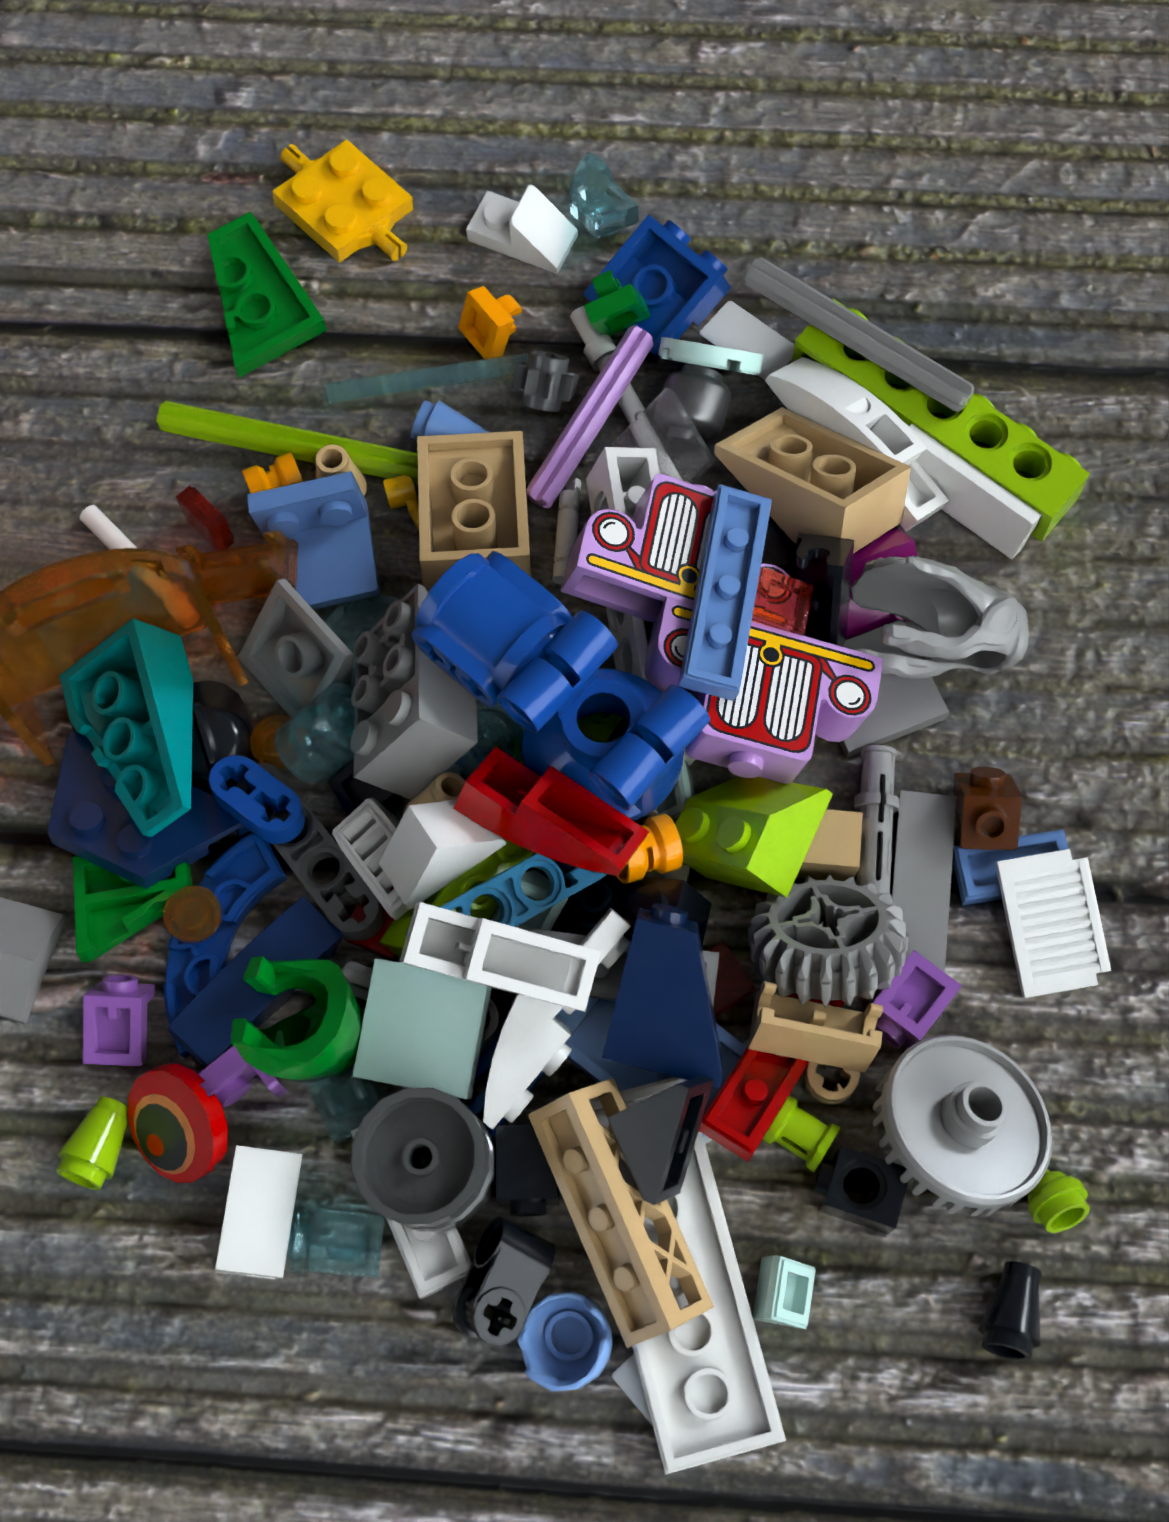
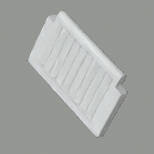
[995,849,1111,998]

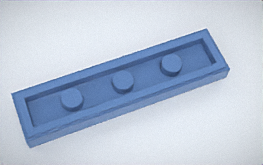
[678,484,772,701]

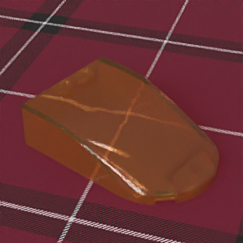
[0,548,249,766]

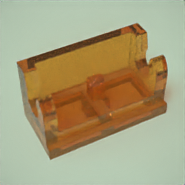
[170,530,298,606]

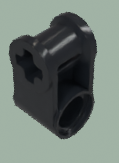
[452,1217,555,1346]

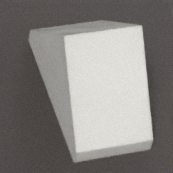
[379,800,506,910]

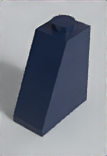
[602,903,723,1088]

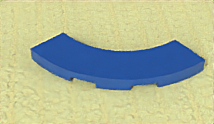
[163,832,288,1058]

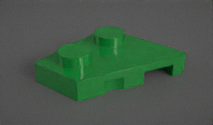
[72,856,193,963]

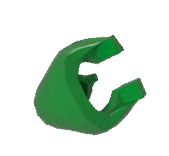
[230,956,363,1080]

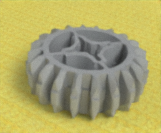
[748,874,909,1008]

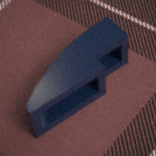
[167,896,343,1068]

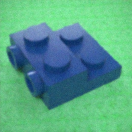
[583,214,731,361]

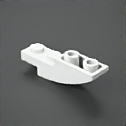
[764,357,949,532]
[483,908,631,1130]

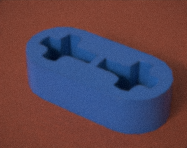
[208,755,305,844]

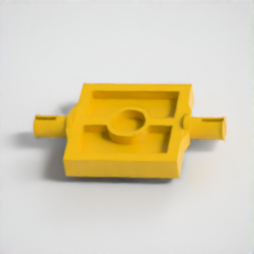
[272,139,413,263]

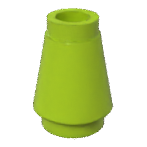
[56,1096,128,1190]

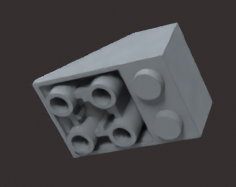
[350,584,478,800]

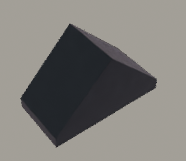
[607,1075,714,1205]

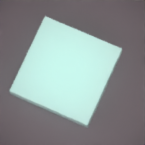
[352,958,492,1099]

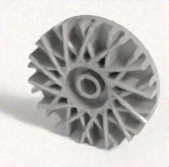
[873,1035,1053,1217]

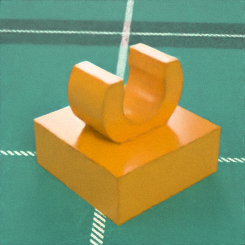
[458,286,523,362]

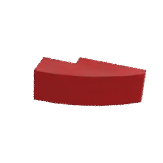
[453,746,649,876]

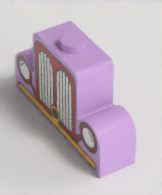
[560,473,796,632]
[645,597,883,784]

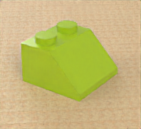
[676,776,833,898]

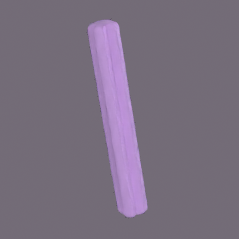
[526,326,653,509]

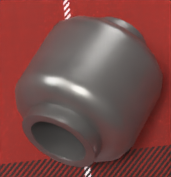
[657,364,731,447]

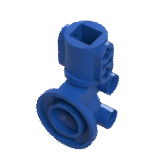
[411,551,710,821]

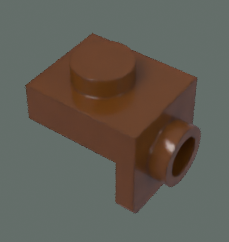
[953,767,1022,850]

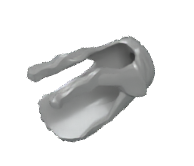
[851,555,1029,679]

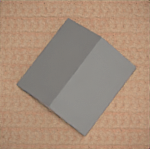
[238,578,354,732]
[0,897,67,1024]

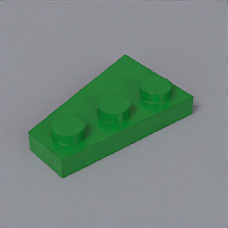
[207,211,327,378]

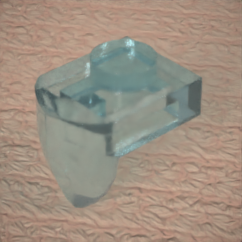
[569,152,639,239]

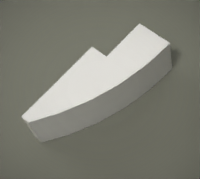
[399,902,601,1012]

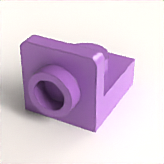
[873,950,962,1049]
[83,974,155,1066]
[198,1045,288,1108]

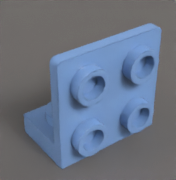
[247,471,380,610]

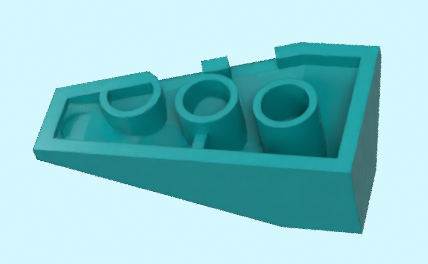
[59,618,193,837]

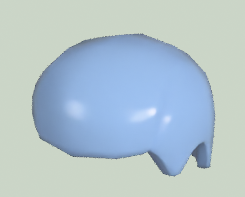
[517,1291,612,1392]

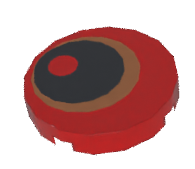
[127,1064,228,1183]

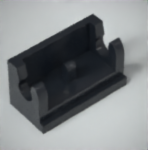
[791,533,854,647]

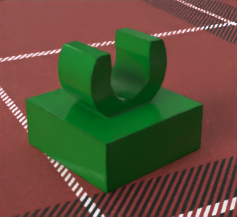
[584,270,651,336]

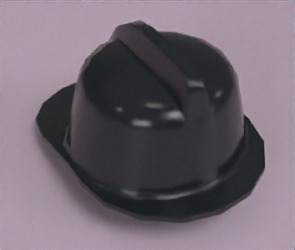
[191,680,259,795]

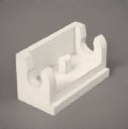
[215,1145,302,1279]

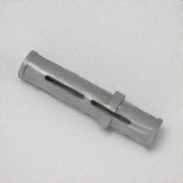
[854,745,899,894]

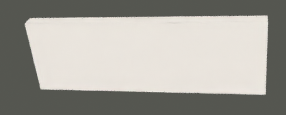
[590,1077,786,1475]

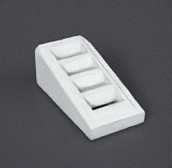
[332,798,409,921]

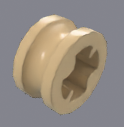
[804,1062,860,1105]

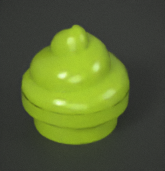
[1028,1169,1090,1233]

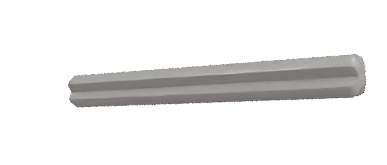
[745,257,975,412]

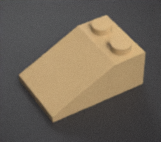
[714,407,911,554]
[417,431,531,593]

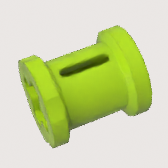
[762,1095,840,1172]

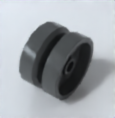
[351,1088,496,1232]

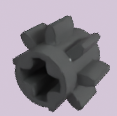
[512,351,579,412]

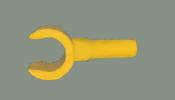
[383,475,419,530]

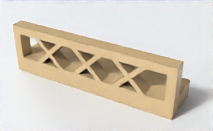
[528,1078,714,1348]

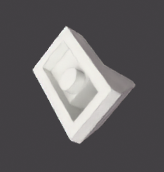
[466,184,578,274]

